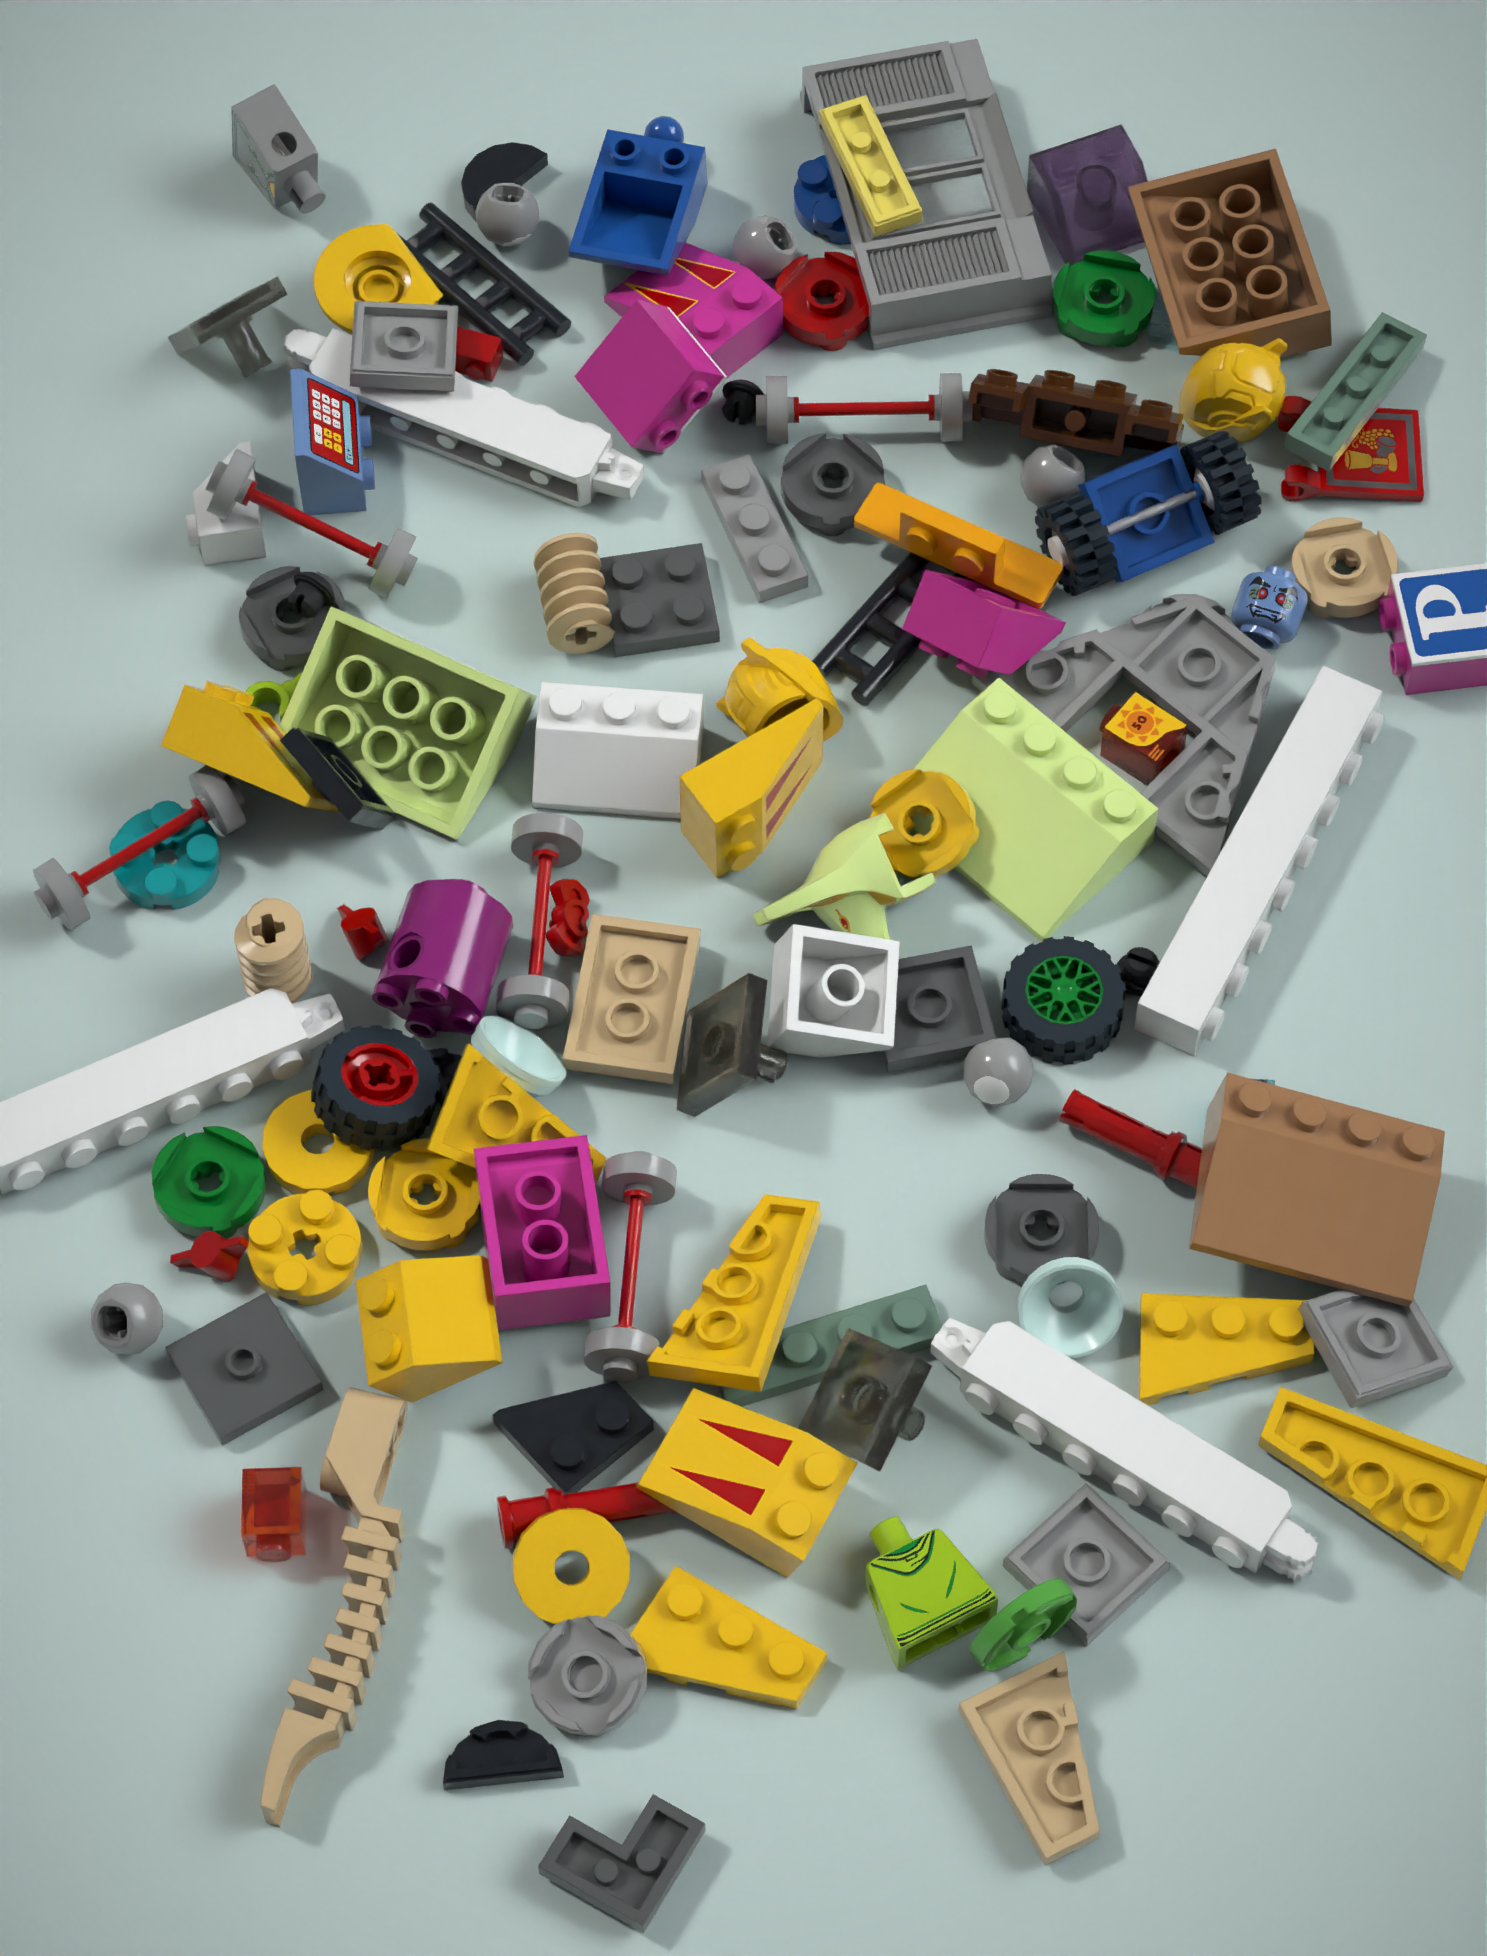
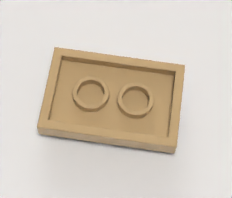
[563,914,701,1084]

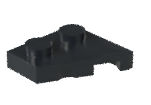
[493,1381,654,1495]

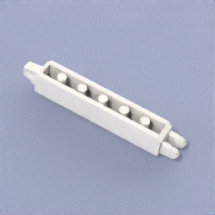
[284,328,644,508]
[0,988,345,1195]
[930,1318,1319,1581]

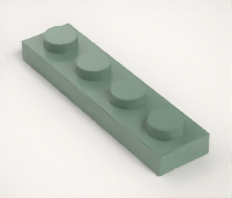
[1283,312,1427,471]
[718,1284,942,1407]

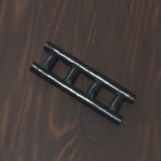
[396,202,572,366]
[812,552,974,706]

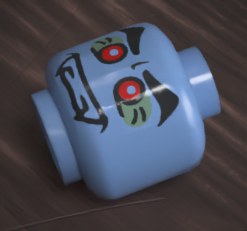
[1231,566,1308,649]

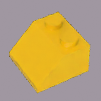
[355,1255,502,1403]

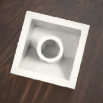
[767,924,900,1058]

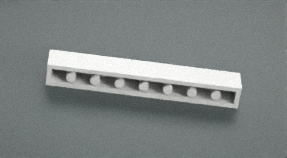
[1134,666,1385,1056]

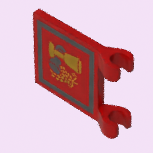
[1277,396,1424,502]

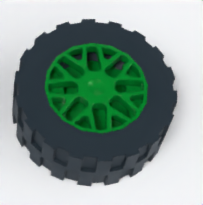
[1001,936,1126,1065]

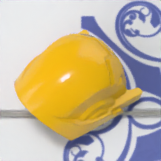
[1179,338,1288,443]
[716,638,843,742]

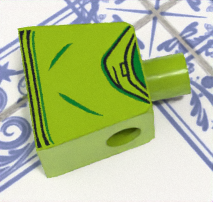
[865,1516,998,1670]

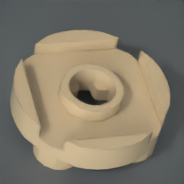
[1290,517,1398,618]

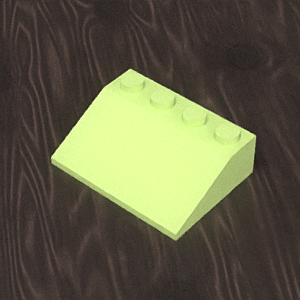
[280,606,537,840]
[910,678,1158,942]

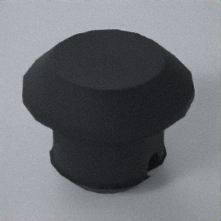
[722,379,764,425]
[288,572,335,618]
[1117,947,1160,996]

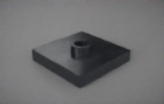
[280,727,395,830]

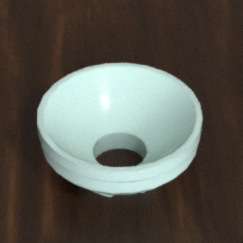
[471,1015,566,1098]
[1018,1257,1123,1358]

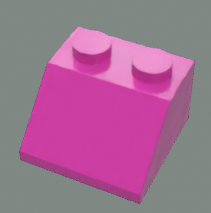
[902,569,1066,678]

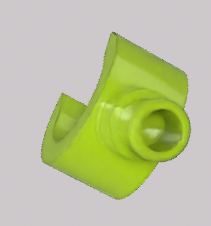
[245,673,302,721]

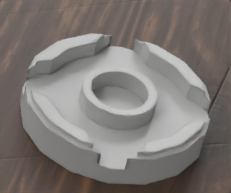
[528,1616,647,1736]

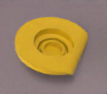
[314,223,443,334]

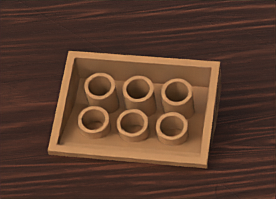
[1128,149,1332,358]
[1189,1072,1445,1307]

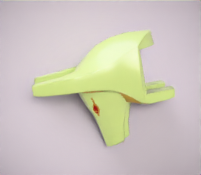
[752,813,936,940]

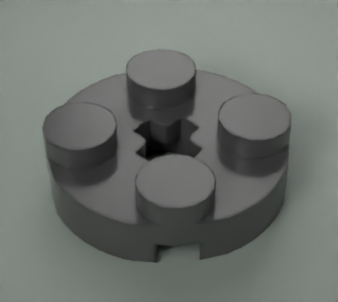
[781,433,885,536]
[239,566,346,671]
[984,1174,1099,1285]

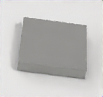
[350,301,458,392]
[1298,1289,1453,1408]
[1003,1483,1171,1647]

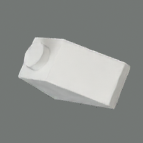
[185,442,266,565]

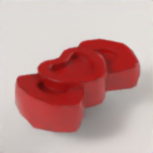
[546,878,590,957]

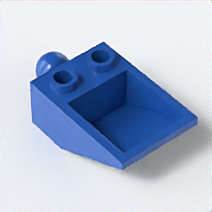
[568,116,708,276]

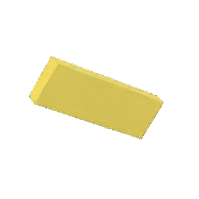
[819,95,923,237]

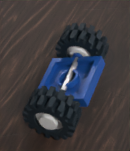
[1035,431,1262,596]

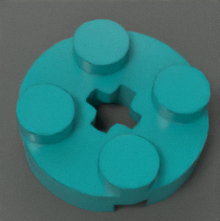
[109,800,220,910]

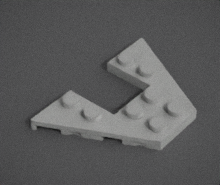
[971,595,1276,876]

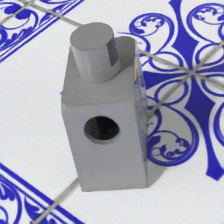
[231,84,326,214]

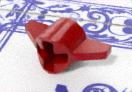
[337,904,390,960]
[170,1231,248,1282]

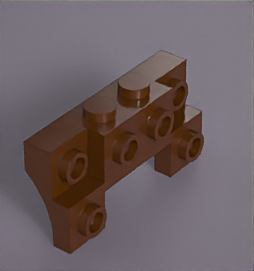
[968,369,1184,457]

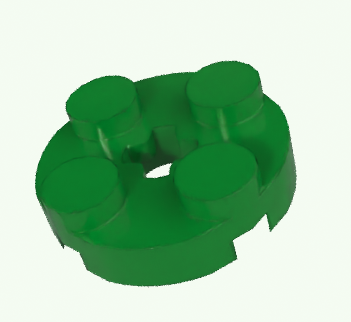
[1052,250,1155,347]
[151,1126,266,1239]

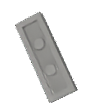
[701,454,808,603]

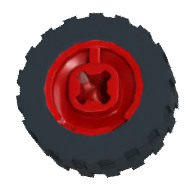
[311,1025,441,1151]

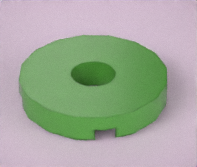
[970,1578,1077,1672]

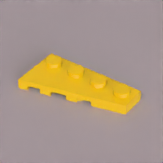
[647,1194,822,1392]
[1258,1387,1487,1581]

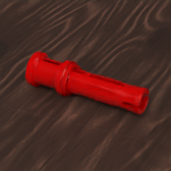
[1059,1089,1202,1189]
[496,1482,678,1549]

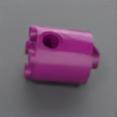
[372,879,513,1038]

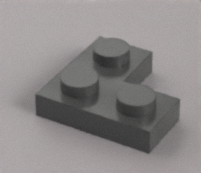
[538,1794,706,1933]

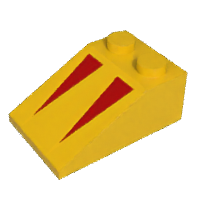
[161,680,340,812]
[679,698,823,878]
[636,1388,858,1578]

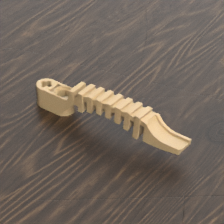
[261,1387,408,1827]

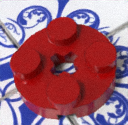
[775,252,869,351]

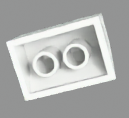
[532,682,704,819]

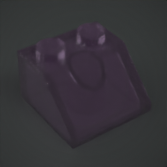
[1027,124,1148,267]

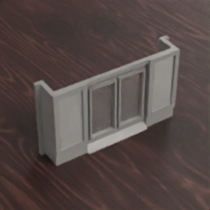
[800,39,1052,350]

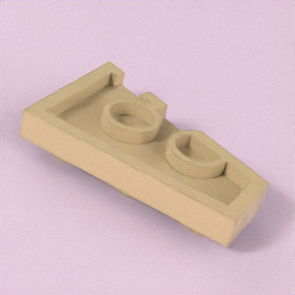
[958,1651,1100,1866]

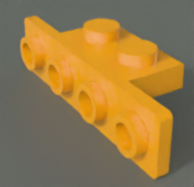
[854,483,1063,609]

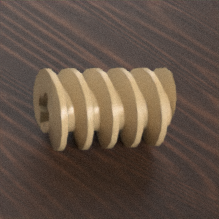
[533,532,615,654]
[234,898,313,1004]

